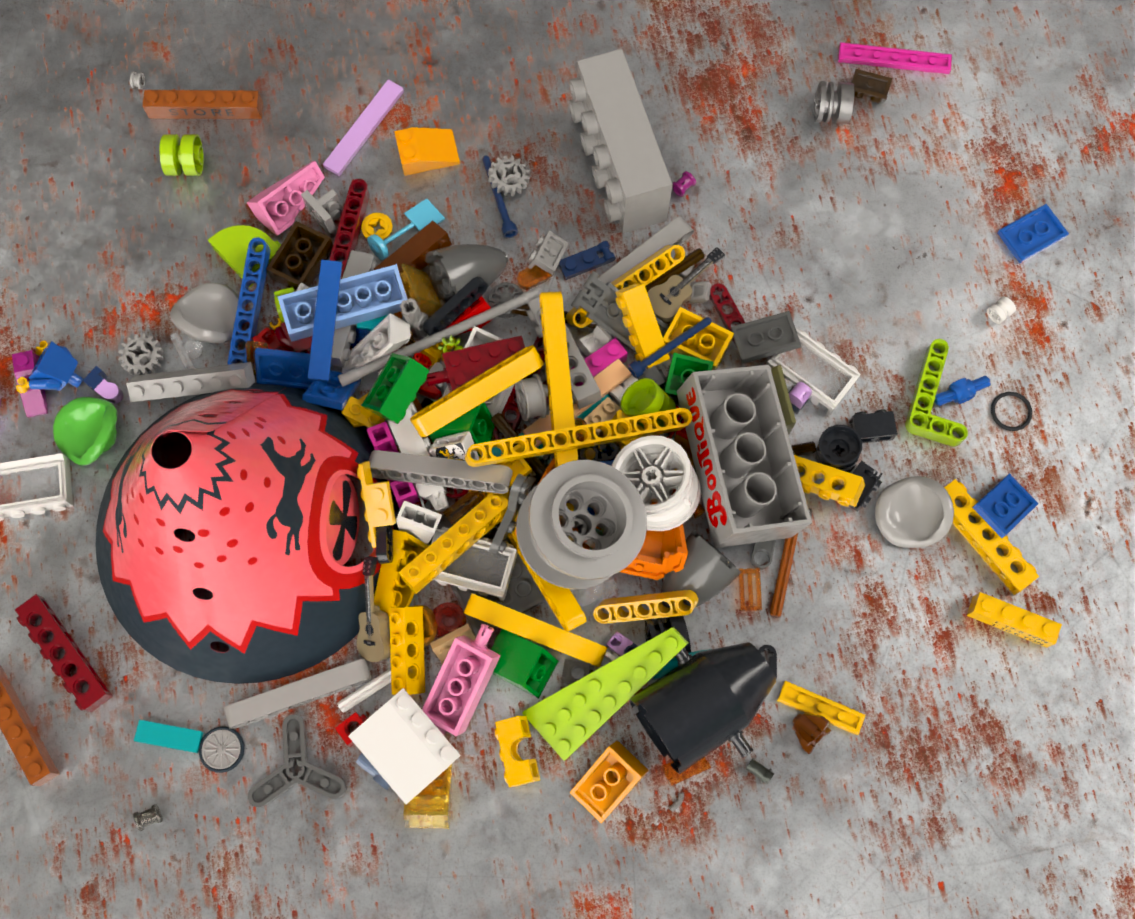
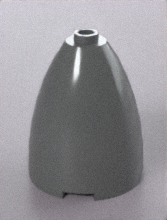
[425,244,508,303]
[661,530,741,608]

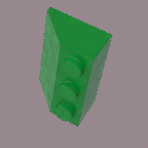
[361,353,430,424]

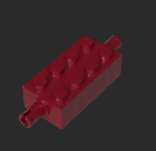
[426,335,545,392]

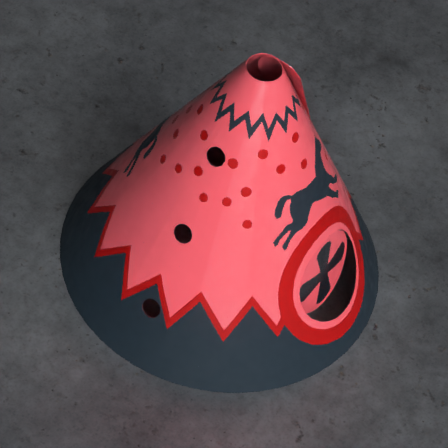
[95,383,400,684]

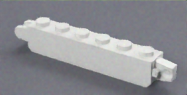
[378,370,449,512]

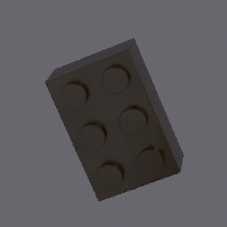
[266,221,333,291]

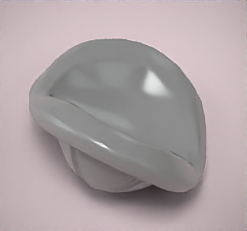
[170,283,239,343]
[875,476,954,548]

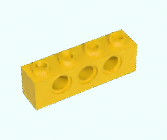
[794,455,865,507]
[389,606,425,695]

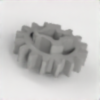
[488,155,530,196]
[118,333,164,376]

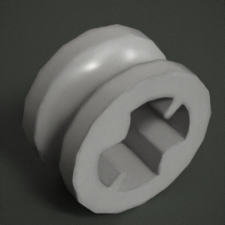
[130,71,145,90]

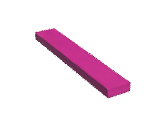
[838,42,952,74]

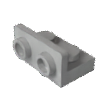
[528,231,569,275]

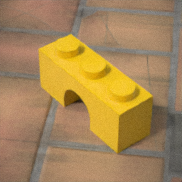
[495,716,541,787]

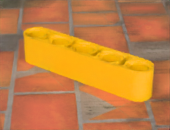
[593,590,698,624]

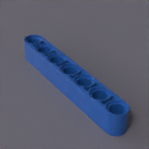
[227,237,270,365]

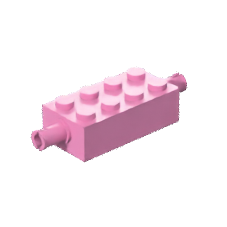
[422,624,501,736]

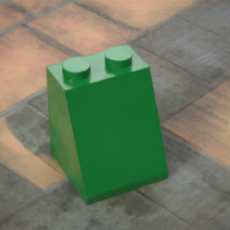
[429,398,495,456]
[491,629,559,699]

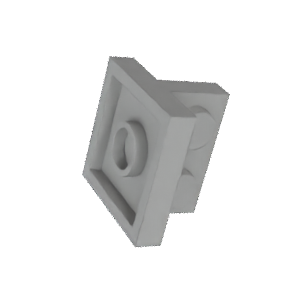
[301,189,343,238]

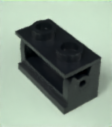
[849,409,898,443]
[849,460,883,512]

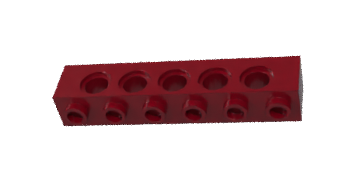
[15,594,113,712]

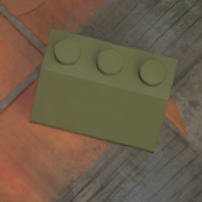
[771,365,796,435]

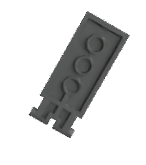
[571,271,669,352]

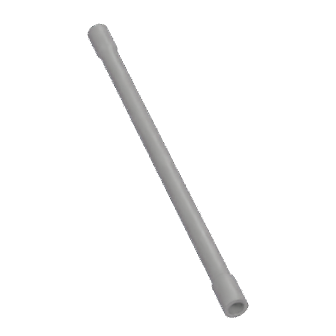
[338,286,542,387]

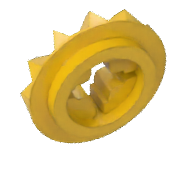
[361,213,392,240]

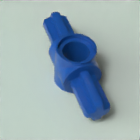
[934,376,991,406]

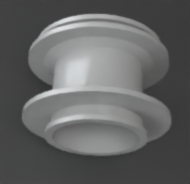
[516,460,647,589]

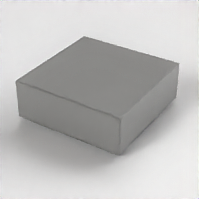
[689,281,711,303]

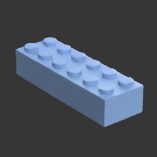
[278,264,408,342]

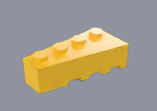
[374,530,429,623]

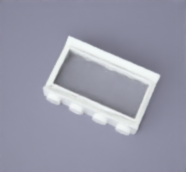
[766,328,861,416]
[0,453,73,521]
[431,527,518,602]

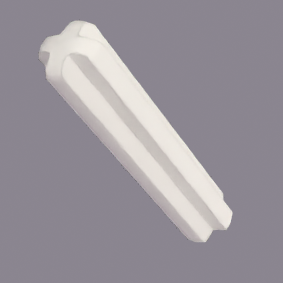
[337,669,391,713]

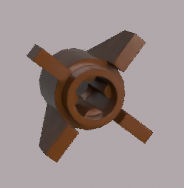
[792,713,832,754]

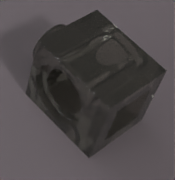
[561,659,594,685]

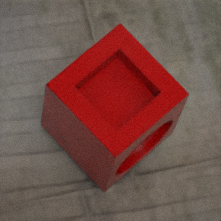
[335,712,368,747]

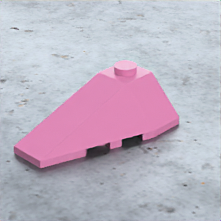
[247,161,325,236]

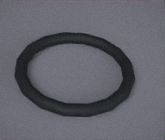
[991,391,1032,431]

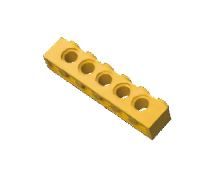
[944,479,1039,595]
[399,493,508,594]

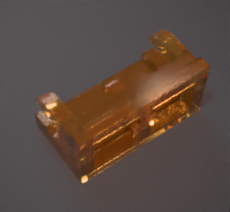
[661,757,711,787]

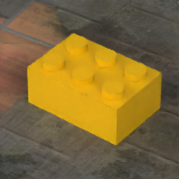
[663,307,734,370]

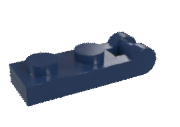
[558,241,616,280]

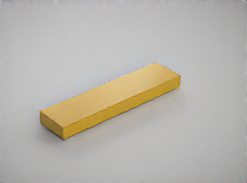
[777,680,865,735]

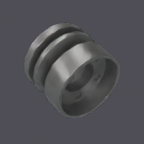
[813,81,854,124]

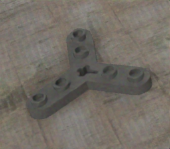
[489,473,538,555]
[248,714,347,807]

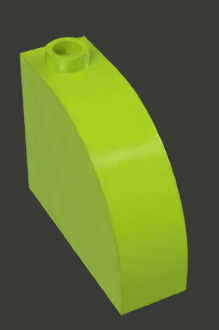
[208,225,281,287]

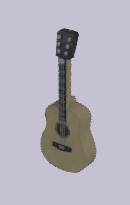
[647,247,725,323]
[357,556,391,662]

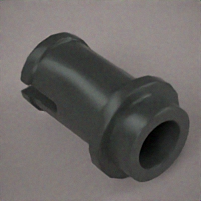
[745,758,774,784]

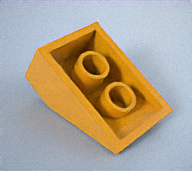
[394,127,460,176]
[570,740,649,823]

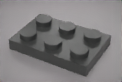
[731,311,801,364]

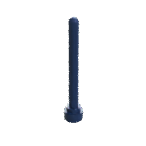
[482,155,518,238]
[628,317,712,379]

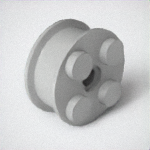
[515,373,549,422]

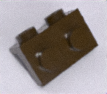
[851,69,893,104]

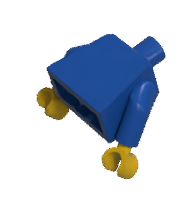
[16,341,84,393]

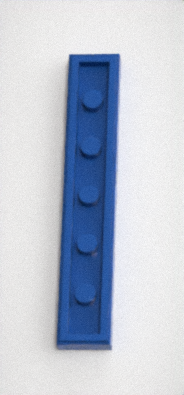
[308,260,342,382]

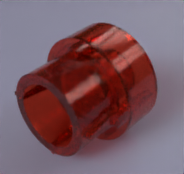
[433,602,466,638]

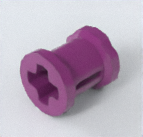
[672,171,696,197]

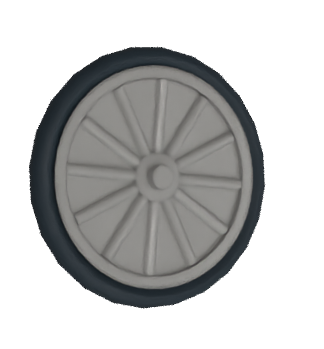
[199,726,245,773]

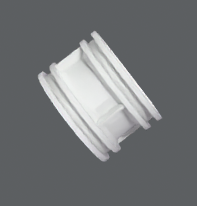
[612,435,701,531]

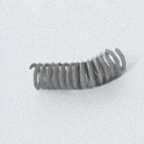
[669,792,684,812]

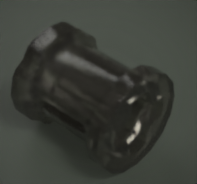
[133,804,163,831]

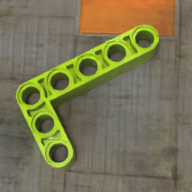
[905,339,968,447]

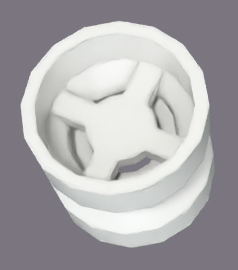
[987,296,1016,324]

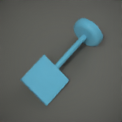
[367,199,445,260]

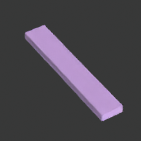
[323,79,404,176]

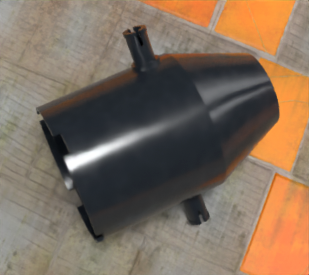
[629,642,776,774]

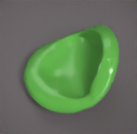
[53,397,117,465]

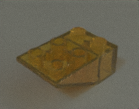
[400,263,442,319]
[403,764,452,829]

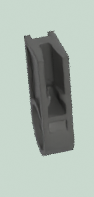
[751,540,776,570]

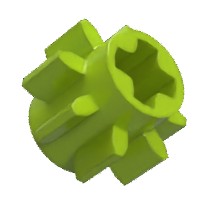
[438,334,463,357]

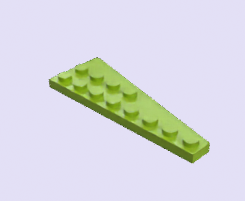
[522,627,688,761]

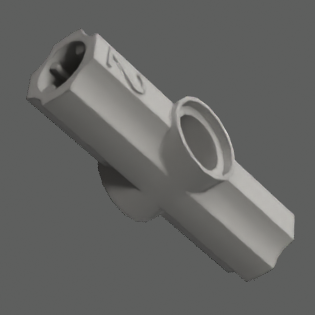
[400,298,428,339]

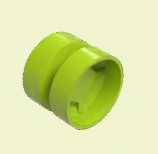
[160,134,204,176]
[621,378,676,429]

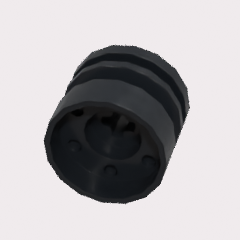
[815,424,862,472]
[644,616,691,654]

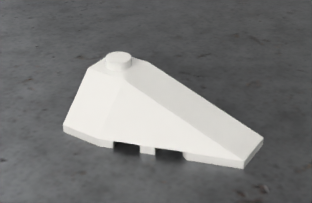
[342,313,411,373]

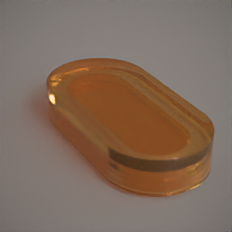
[517,265,554,290]

